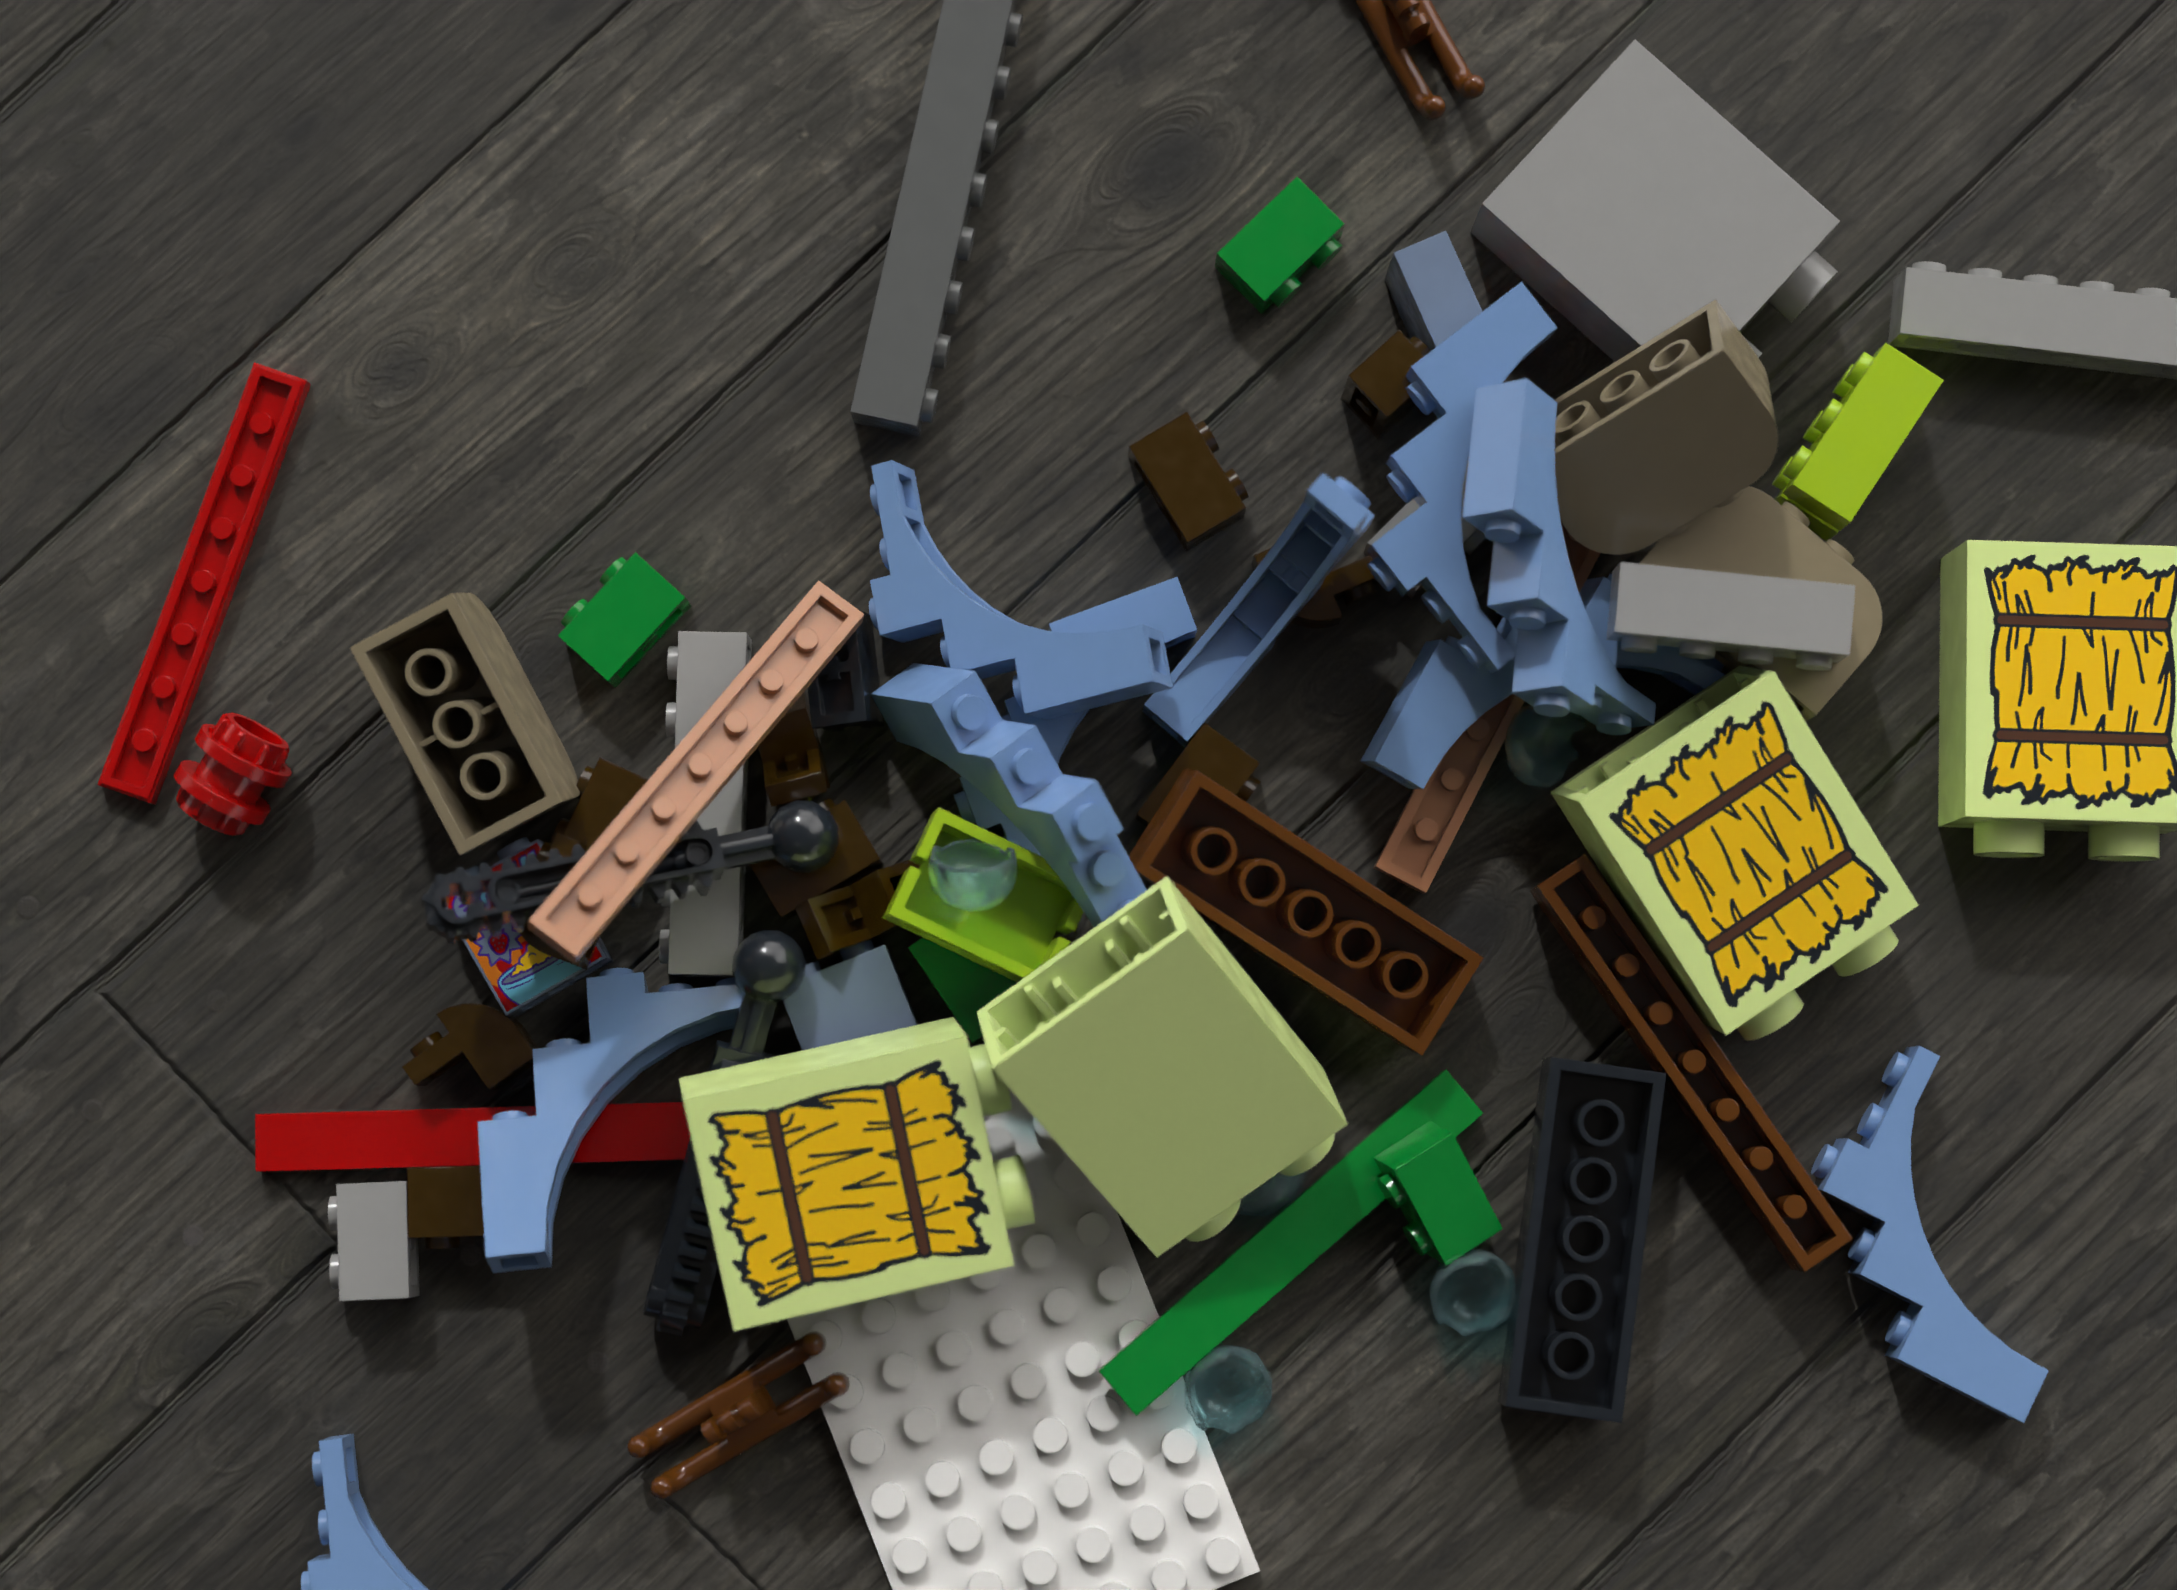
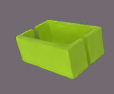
[1772,342,1944,541]
[883,807,1084,982]

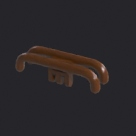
[1355,0,1485,121]
[627,1331,850,1499]

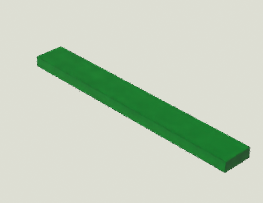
[1097,1070,1483,1416]

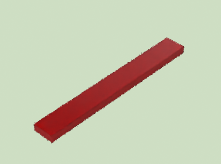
[97,362,311,805]
[255,1102,691,1172]

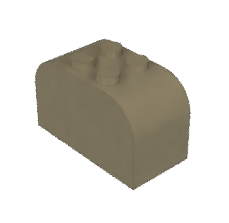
[1555,299,1778,555]
[1638,486,1882,722]
[350,593,580,855]

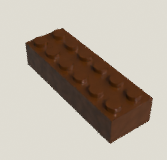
[1128,768,1484,1056]

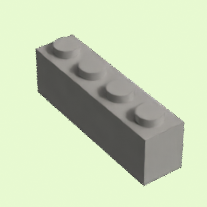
[1606,562,1856,671]

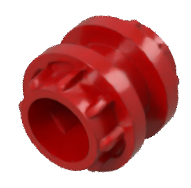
[174,713,292,836]

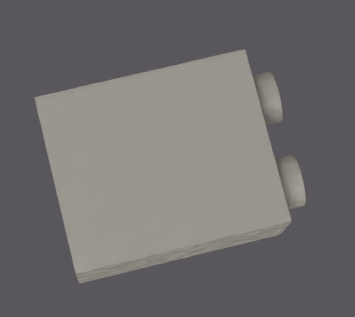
[1470,39,1840,362]

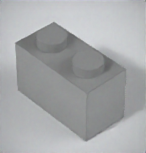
[328,1181,420,1301]

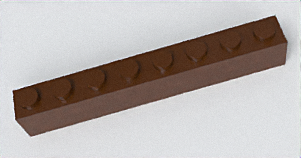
[1530,854,1853,1272]

